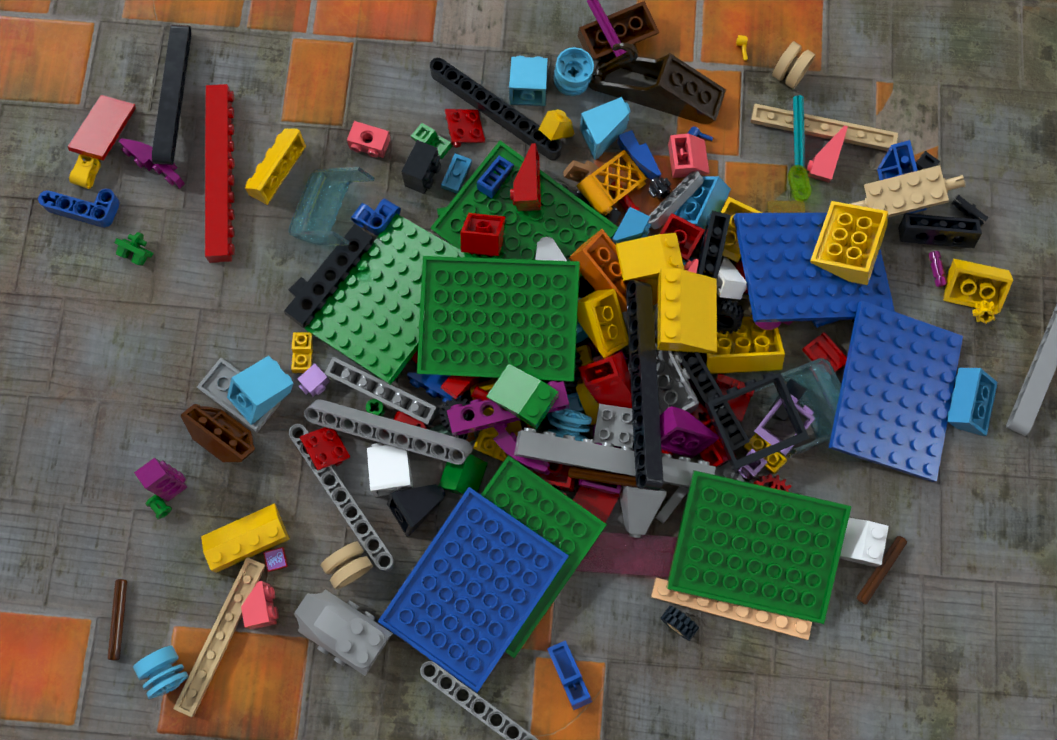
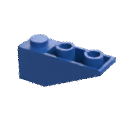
[407,372,468,404]

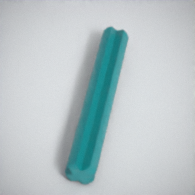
[793,95,805,169]

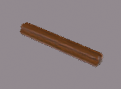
[568,466,638,488]
[857,536,907,605]
[108,579,127,660]

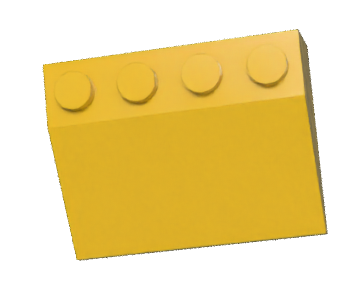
[810,201,888,285]
[657,268,717,353]
[702,315,785,374]

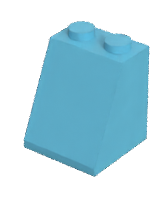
[509,56,548,106]
[580,97,631,160]
[227,356,293,425]

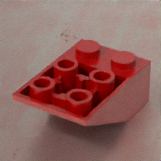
[579,352,632,409]

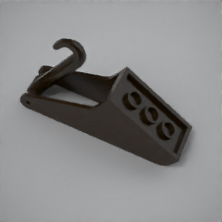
[589,43,726,124]

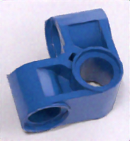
[351,198,401,236]

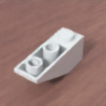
[717,257,747,300]

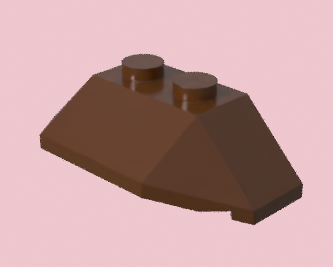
[181,404,255,462]

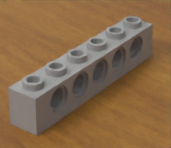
[324,357,440,425]

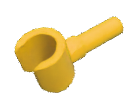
[736,35,748,61]

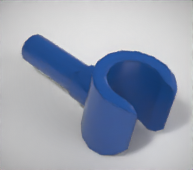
[687,126,713,141]

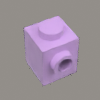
[298,364,330,397]
[738,449,767,480]

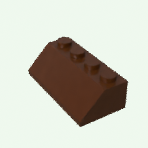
[577,1,659,60]

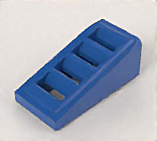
[477,156,514,198]

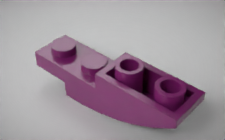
[119,139,185,189]
[493,424,551,475]

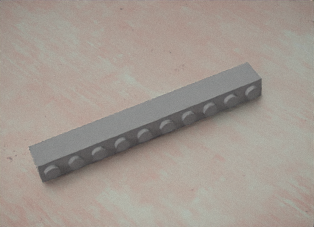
[514,428,716,488]

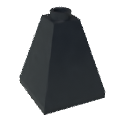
[387,484,446,537]

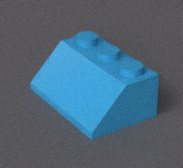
[674,176,731,235]
[612,207,651,244]
[947,368,998,436]

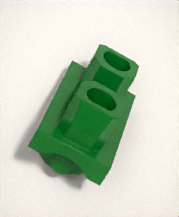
[114,232,154,266]

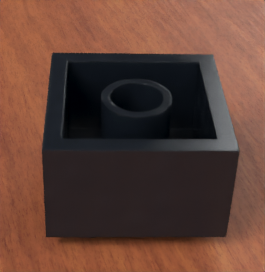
[401,140,441,194]

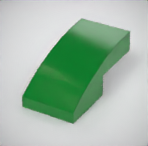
[411,123,452,160]

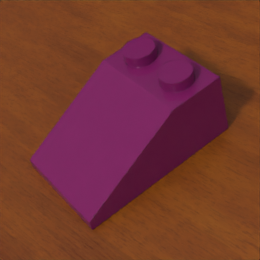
[660,406,719,458]

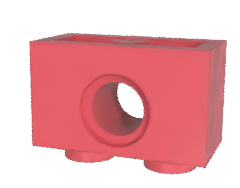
[347,121,391,158]

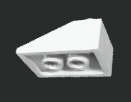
[840,518,889,567]

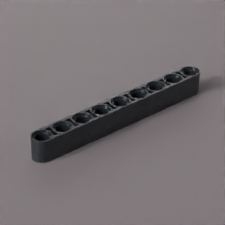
[152,24,191,165]
[430,58,562,160]

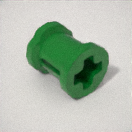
[366,399,385,417]
[145,494,172,520]

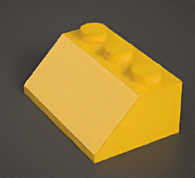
[943,258,1013,313]

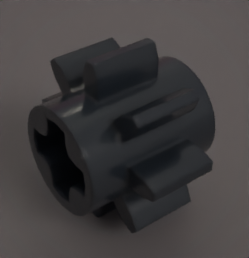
[648,176,671,200]

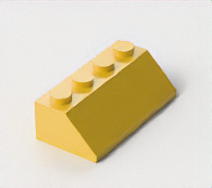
[245,129,306,205]
[201,503,290,573]

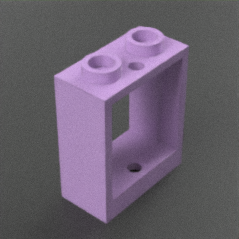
[754,394,815,456]

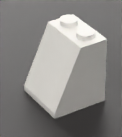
[367,443,413,497]

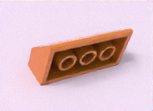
[569,229,646,313]

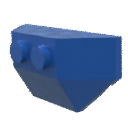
[877,140,927,214]

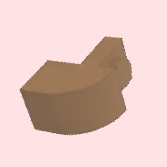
[563,160,604,194]

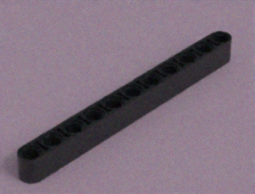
[626,280,663,491]

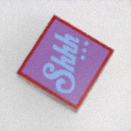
[263,547,288,572]

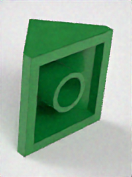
[439,454,488,496]

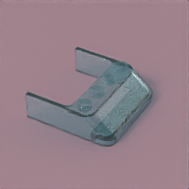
[288,167,375,245]
[754,358,841,458]

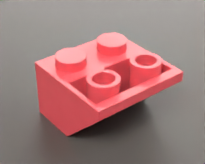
[668,134,709,178]
[241,581,279,629]

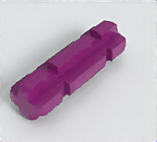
[929,251,947,287]

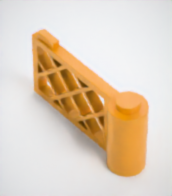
[576,150,647,216]

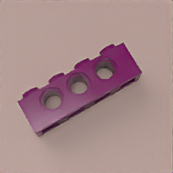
[134,458,187,501]

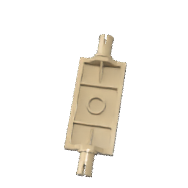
[849,165,965,217]

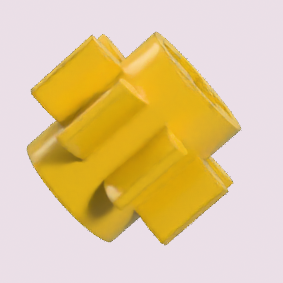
[972,299,998,324]

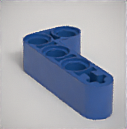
[38,188,120,228]

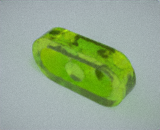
[787,165,812,202]

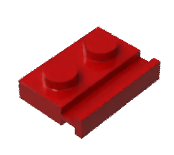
[802,332,847,379]

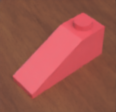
[806,125,848,183]

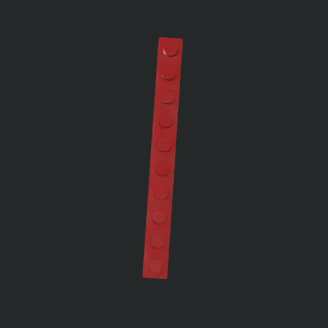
[205,84,235,263]

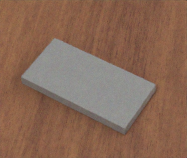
[197,358,282,433]

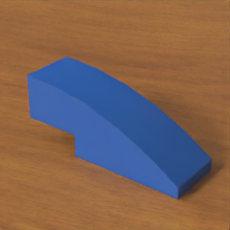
[617,130,661,180]
[547,640,592,711]

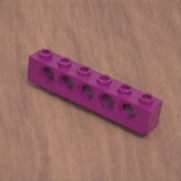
[447,380,570,437]

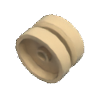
[772,41,816,89]
[320,541,373,590]

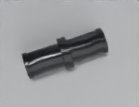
[951,195,989,226]

